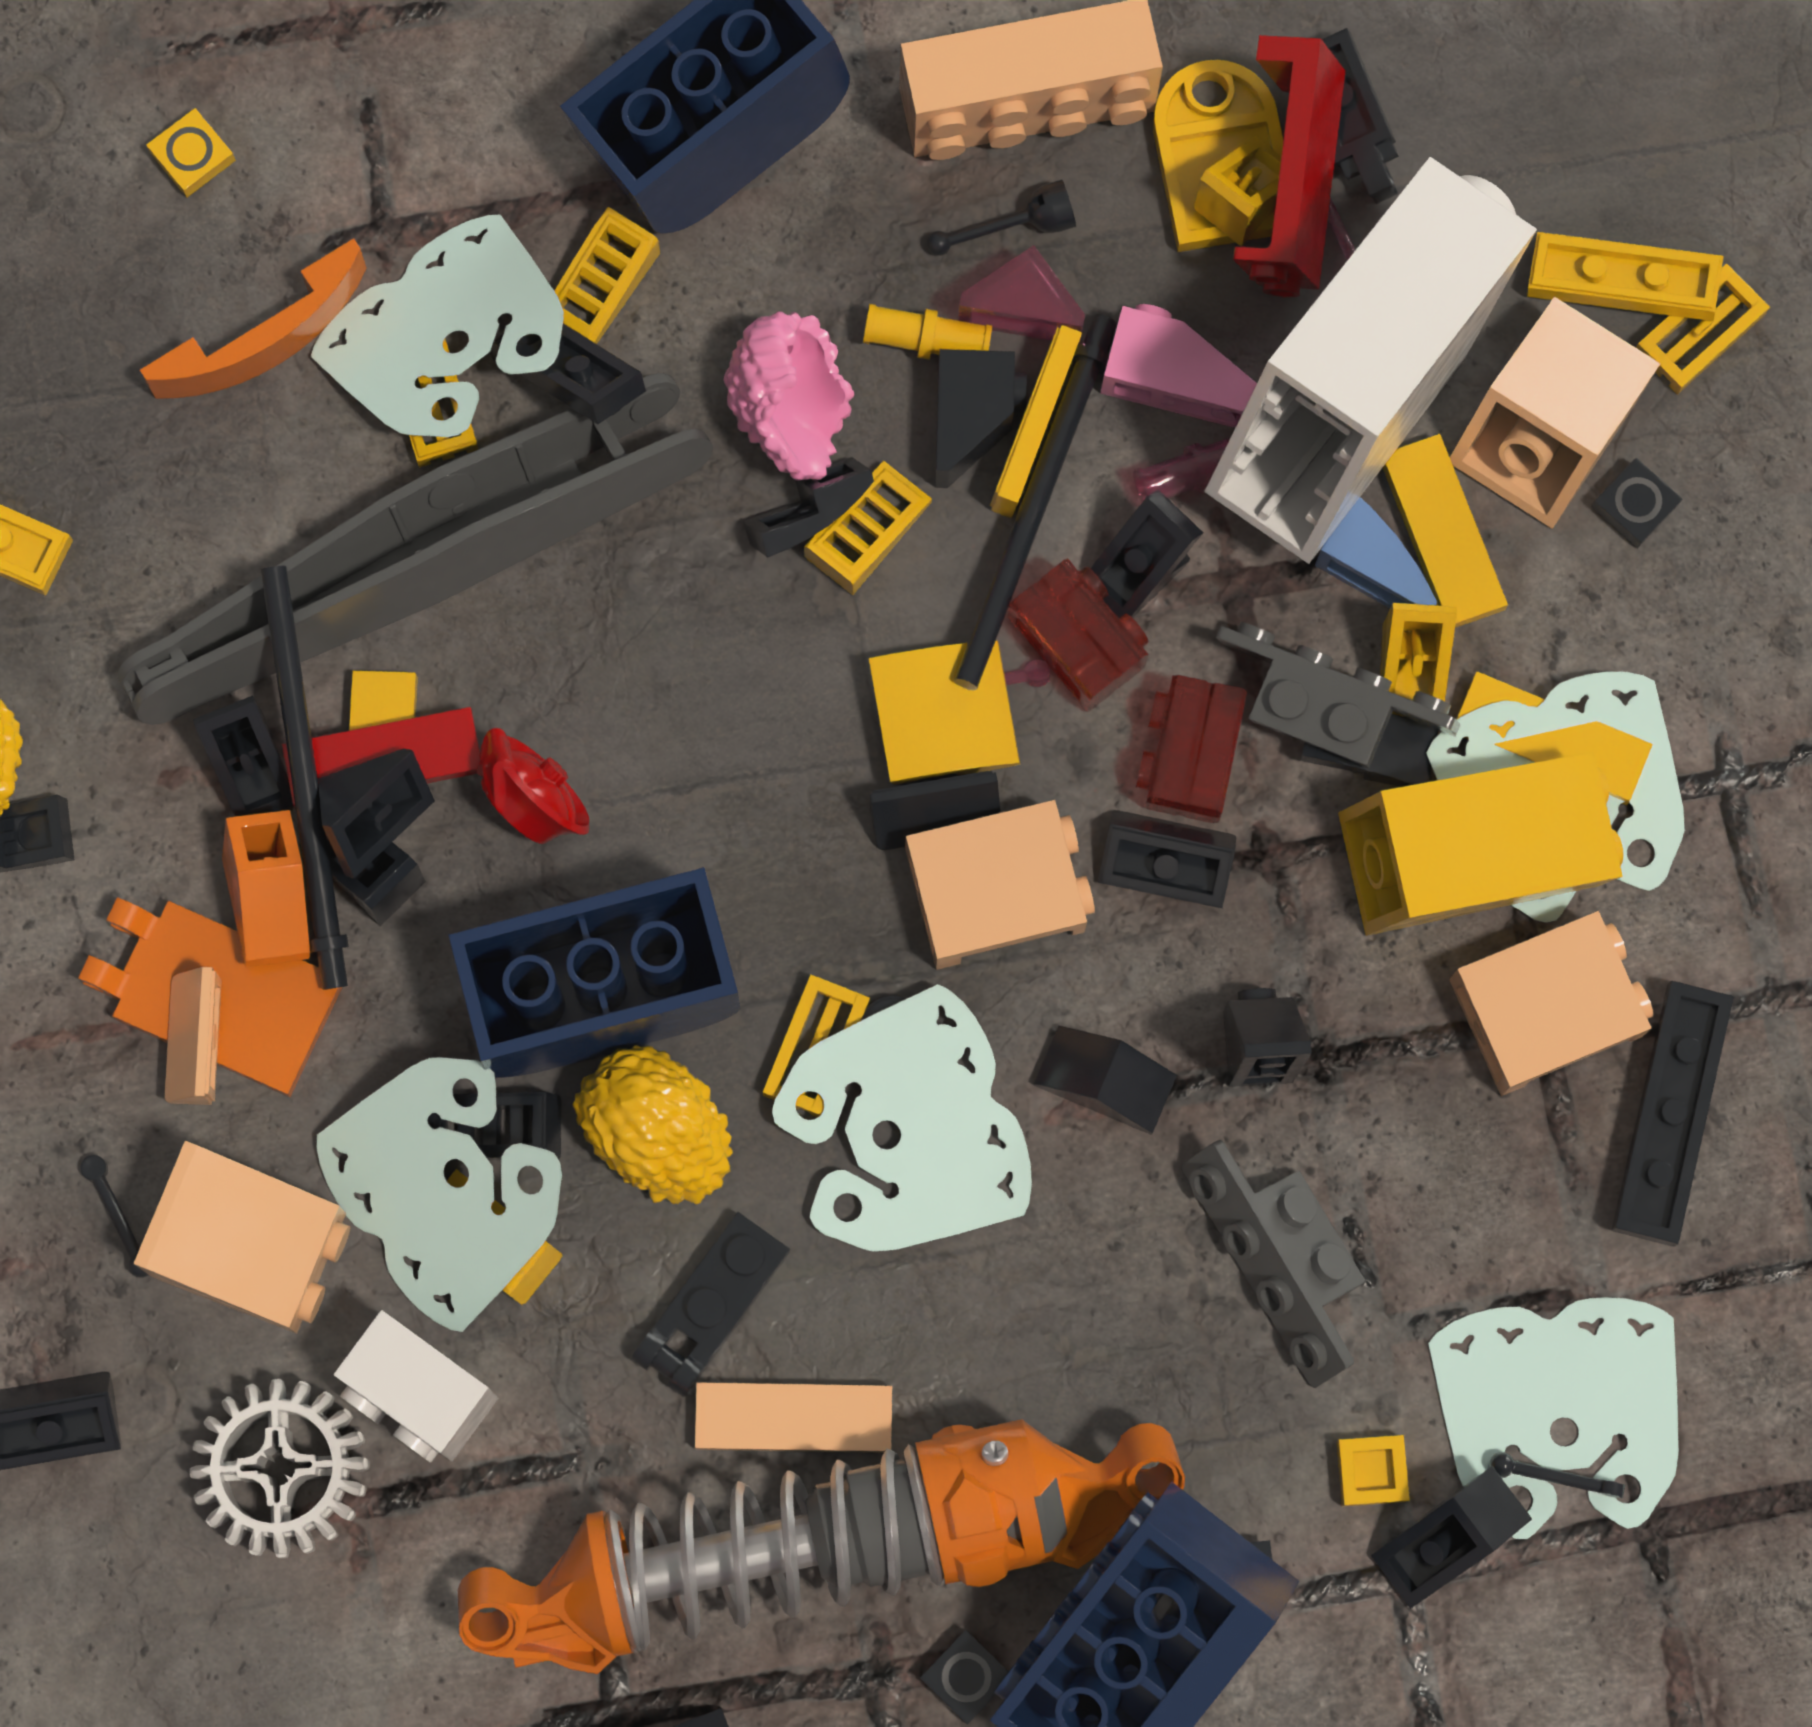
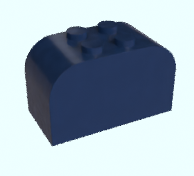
[560,0,850,233]
[448,867,740,1078]

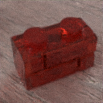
[1007,558,1149,712]
[1135,675,1247,824]

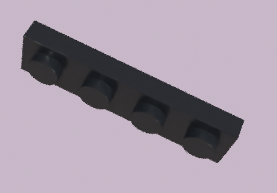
[1611,980,1734,1247]

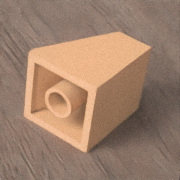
[1450,297,1661,529]
[133,1141,350,1334]

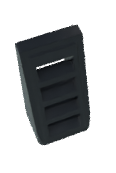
[427,1092,562,1161]

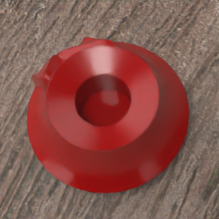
[477,728,589,844]

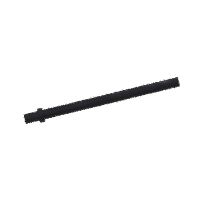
[953,314,1117,690]
[261,566,349,990]

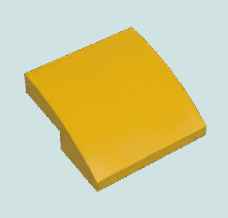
[869,640,1021,785]

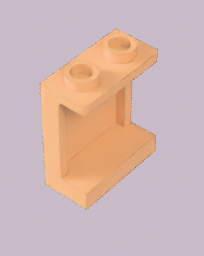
[905,800,1095,970]
[1450,911,1653,1096]

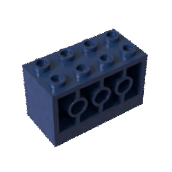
[990,1482,1299,1727]

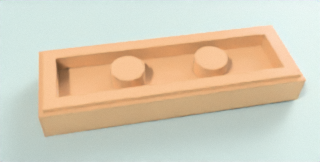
[695,1382,892,1453]

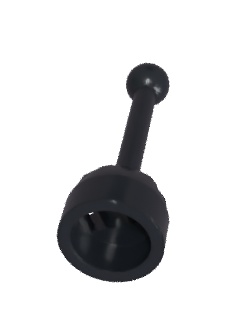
[927,179,1076,256]

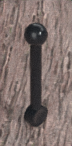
[80,1155,148,1278]
[1489,1452,1625,1498]

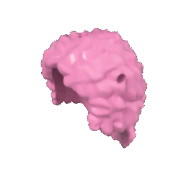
[723,311,854,480]

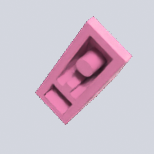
[1100,304,1257,428]

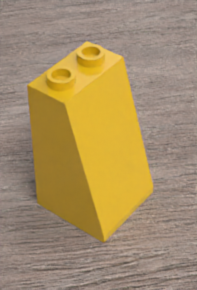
[1338,752,1623,936]

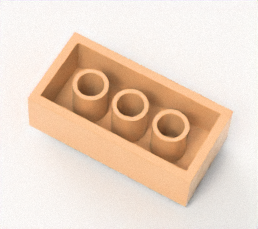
[899,0,1163,160]

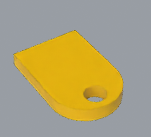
[1153,60,1283,252]

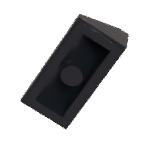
[870,770,1001,850]
[1098,810,1237,908]
[0,1372,121,1470]

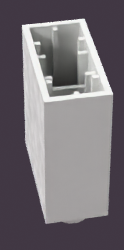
[1204,157,1537,564]

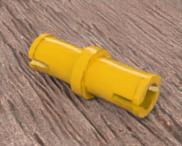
[863,303,992,359]

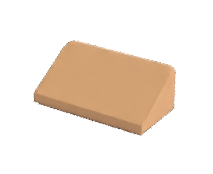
[165,967,222,1105]

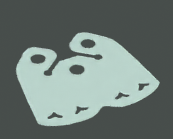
[311,215,564,437]
[1426,672,1685,922]
[772,984,1032,1252]
[316,1057,562,1332]
[1428,1297,1679,1539]

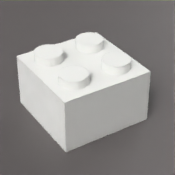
[334,1310,499,1463]

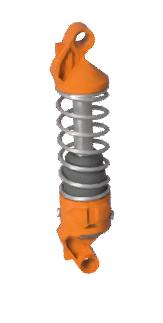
[458,1419,1185,1674]

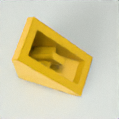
[1194,136,1281,247]
[1380,603,1457,717]

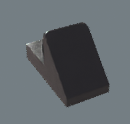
[1080,490,1204,624]

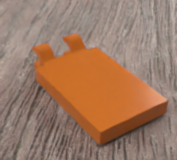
[78,897,342,1098]

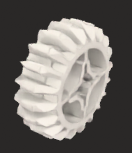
[190,1379,370,1558]

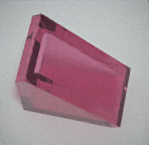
[958,245,1085,344]

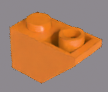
[222,810,310,967]

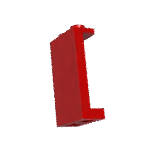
[1233,35,1346,297]

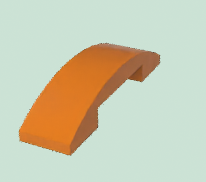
[140,238,367,399]

